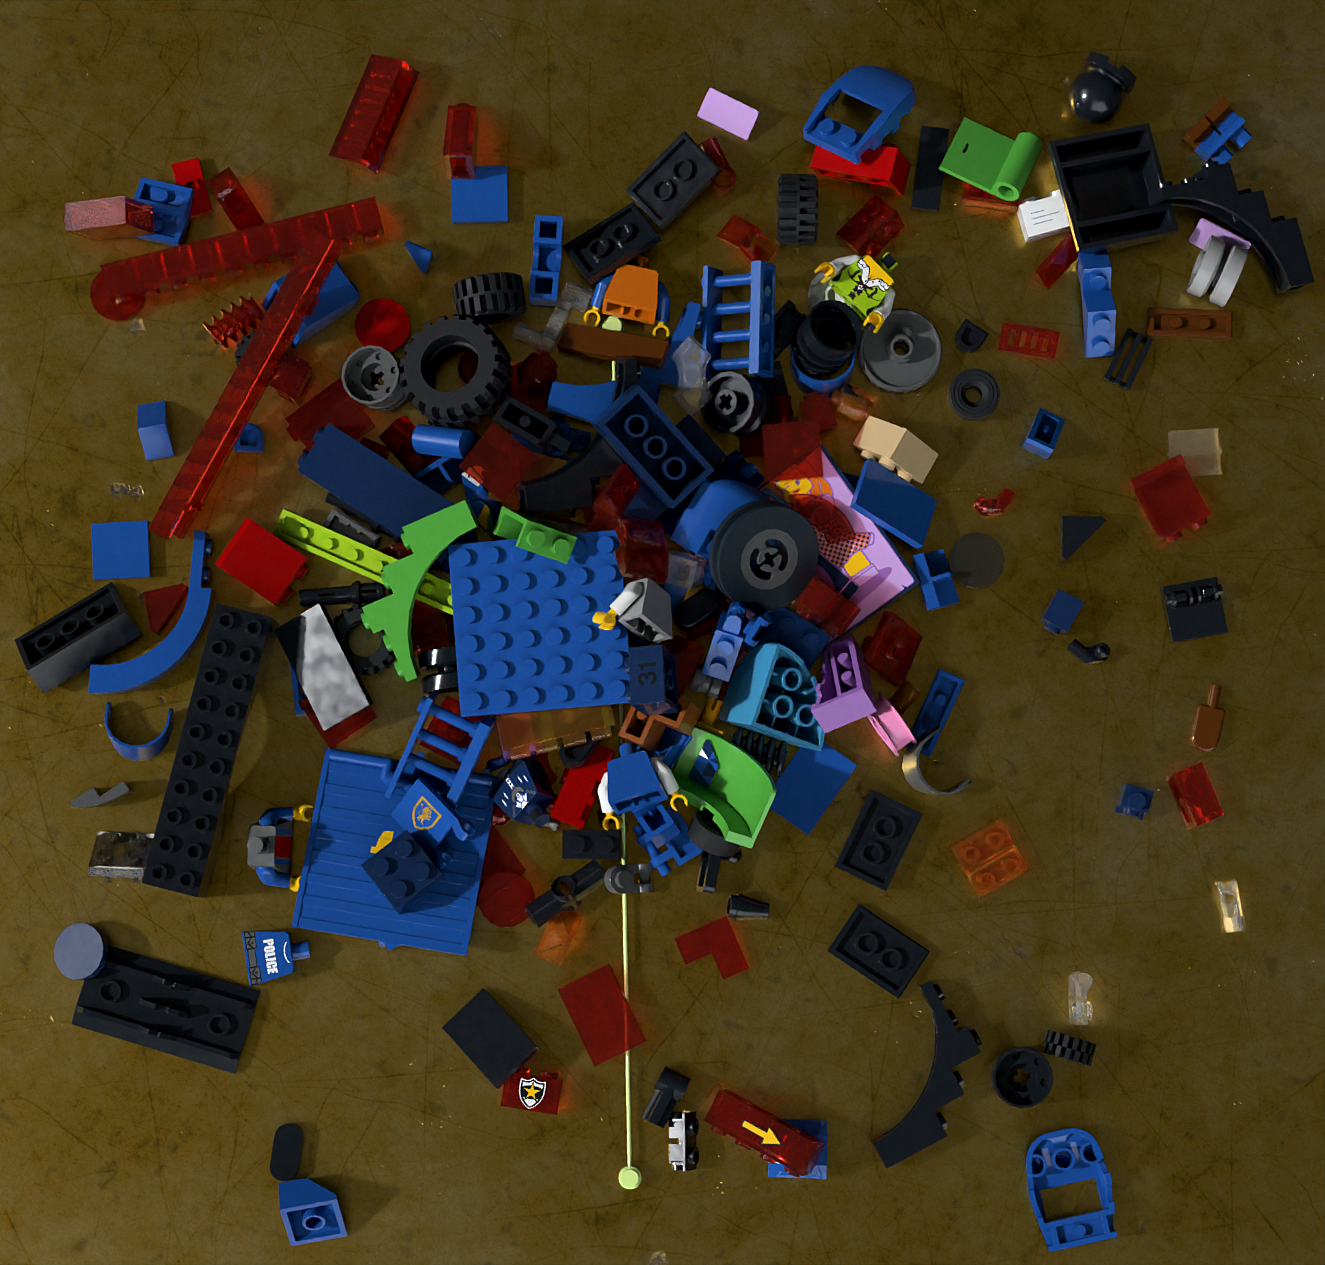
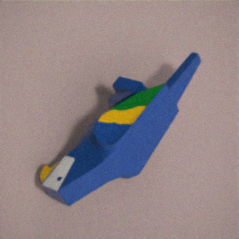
[461,465,502,541]

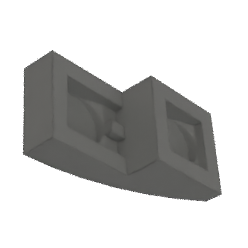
[69,781,134,808]

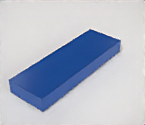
[905,668,965,758]

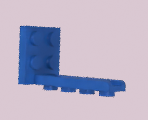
[743,607,831,671]

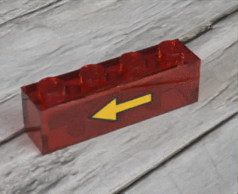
[704,1089,826,1178]

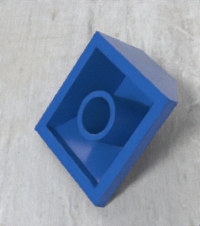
[278,1178,348,1246]

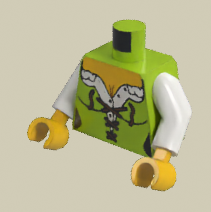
[814,253,898,333]

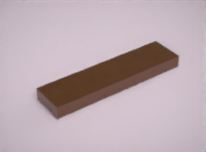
[557,323,671,370]

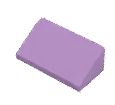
[697,88,760,141]
[1189,218,1251,258]

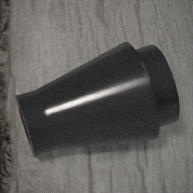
[726,893,770,921]

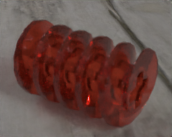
[202,292,266,349]

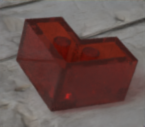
[794,575,862,638]

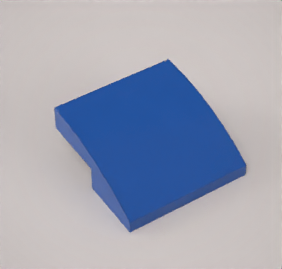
[127,177,194,248]

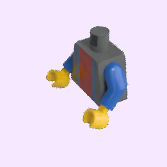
[247,804,313,892]

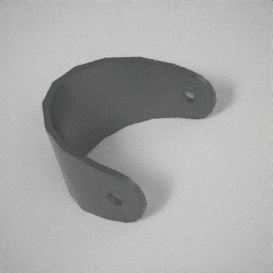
[902,725,972,795]

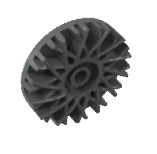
[858,308,943,394]

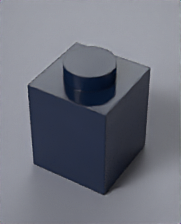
[1040,589,1084,635]

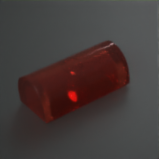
[961,181,1020,213]
[593,463,641,521]

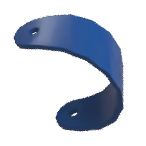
[790,343,856,400]
[104,702,174,761]

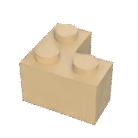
[853,415,939,483]

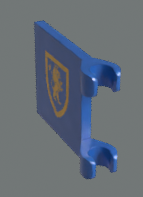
[391,777,476,870]

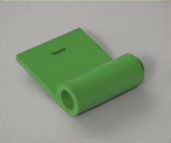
[939,117,1043,201]

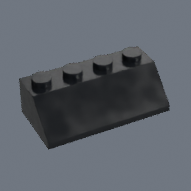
[15,582,142,693]

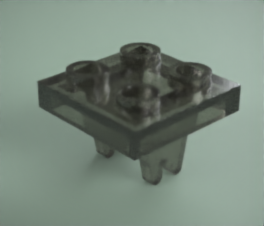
[88,831,154,884]

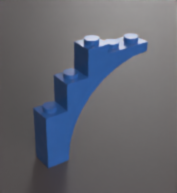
[543,302,703,423]

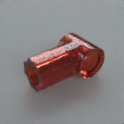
[699,137,736,196]

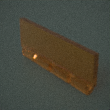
[495,705,615,760]

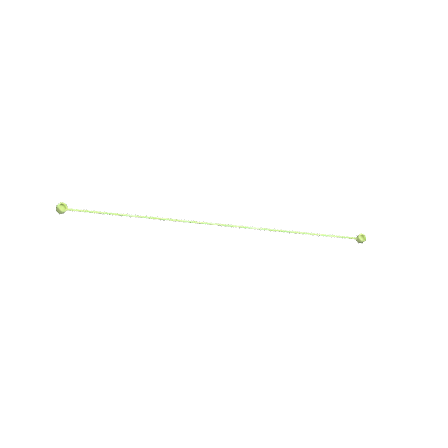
[602,316,642,1189]

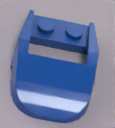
[803,65,916,165]
[1026,1128,1117,1252]

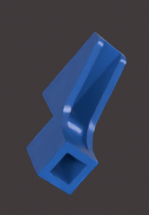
[1077,251,1116,358]

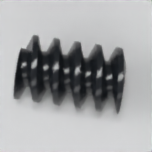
[731,727,788,777]

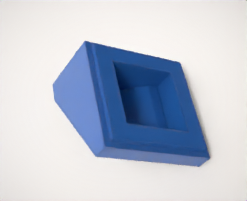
[405,241,434,274]

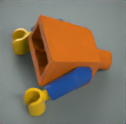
[584,256,671,340]

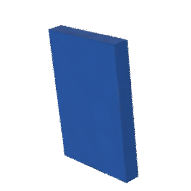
[850,458,937,549]
[770,742,857,835]

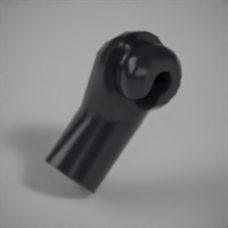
[1066,639,1110,665]

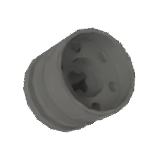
[341,345,407,412]

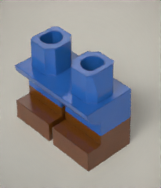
[1182,97,1252,165]

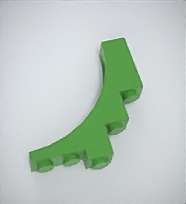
[361,499,480,682]

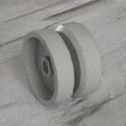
[1187,235,1249,307]

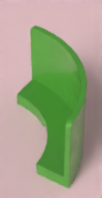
[669,726,777,849]

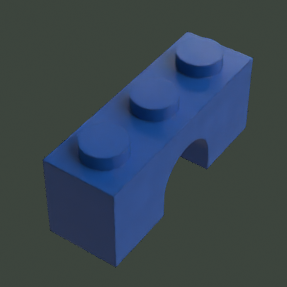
[529,215,564,306]

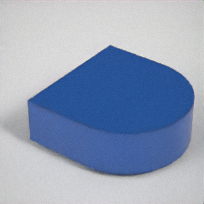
[234,423,264,453]

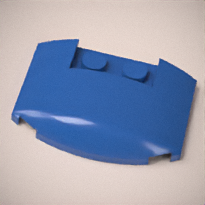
[669,478,778,573]

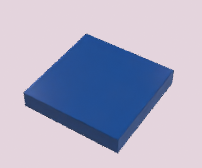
[451,166,509,224]
[91,521,151,581]

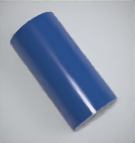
[412,424,476,459]

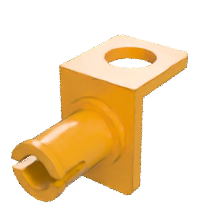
[695,697,724,737]

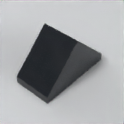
[1059,516,1106,563]

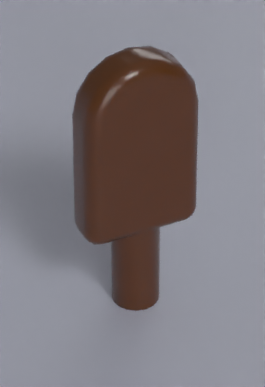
[1191,684,1226,752]

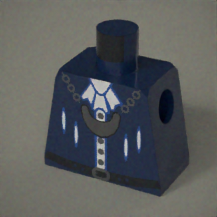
[488,756,555,827]

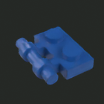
[632,805,703,877]

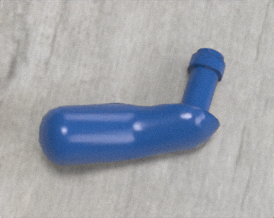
[484,754,510,774]

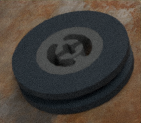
[709,500,819,612]

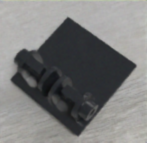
[1161,577,1228,643]

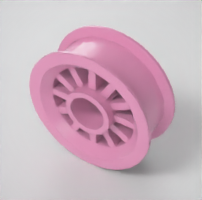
[866,692,916,756]

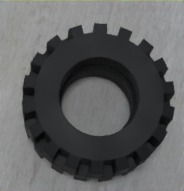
[777,174,818,245]
[452,272,527,324]
[333,603,396,677]

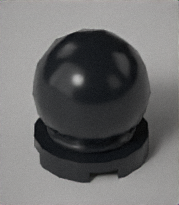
[1067,52,1137,125]

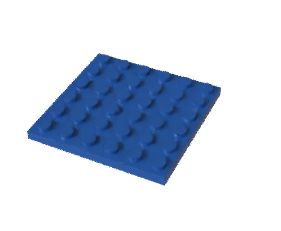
[448,530,631,718]

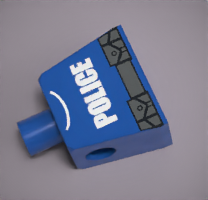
[242,931,311,986]

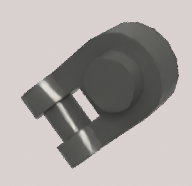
[604,864,653,894]

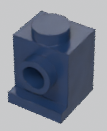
[1114,784,1154,820]

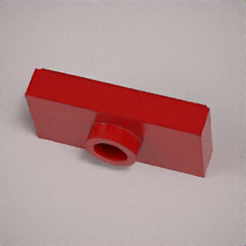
[171,158,213,219]

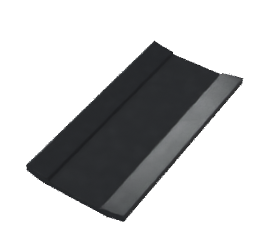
[71,945,261,1074]

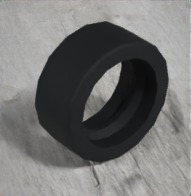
[688,808,740,857]

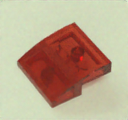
[612,515,669,582]

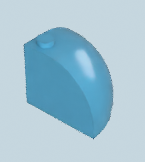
[718,642,825,751]

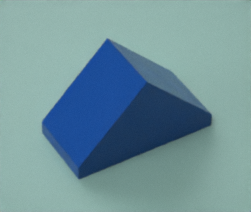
[137,401,175,461]
[1021,408,1065,459]

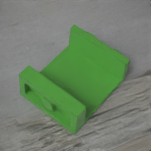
[492,506,577,564]

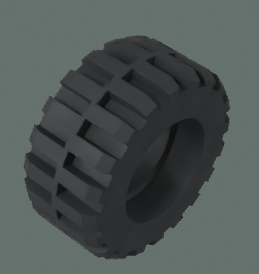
[399,314,513,429]

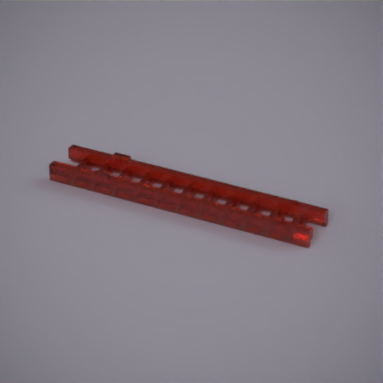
[148,229,347,540]

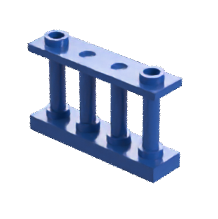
[699,260,776,380]
[384,690,496,811]

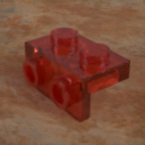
[836,195,905,259]

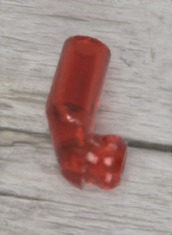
[974,487,1016,516]

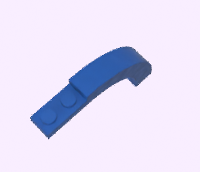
[88,530,216,695]

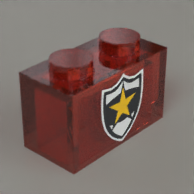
[500,1067,563,1115]

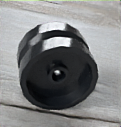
[700,371,774,437]
[418,645,459,695]

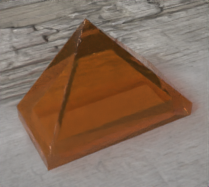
[533,911,584,967]

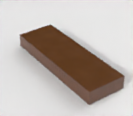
[1146,307,1233,340]

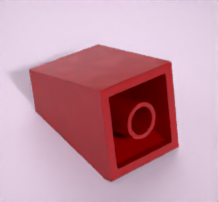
[215,517,310,607]

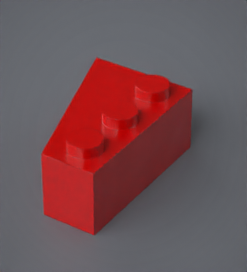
[811,142,911,196]
[548,744,615,830]

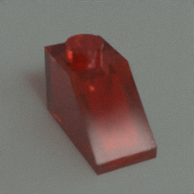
[206,167,265,237]

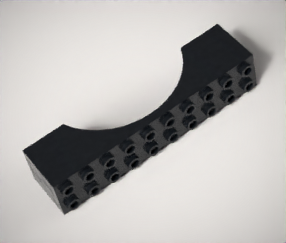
[142,603,280,898]

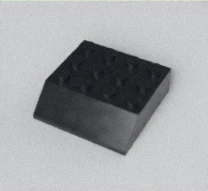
[1047,123,1179,254]

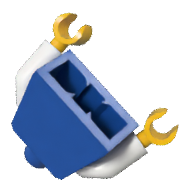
[598,743,688,830]

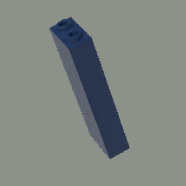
[297,423,462,566]

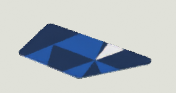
[689,739,719,788]

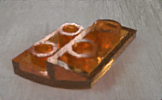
[949,818,1029,899]

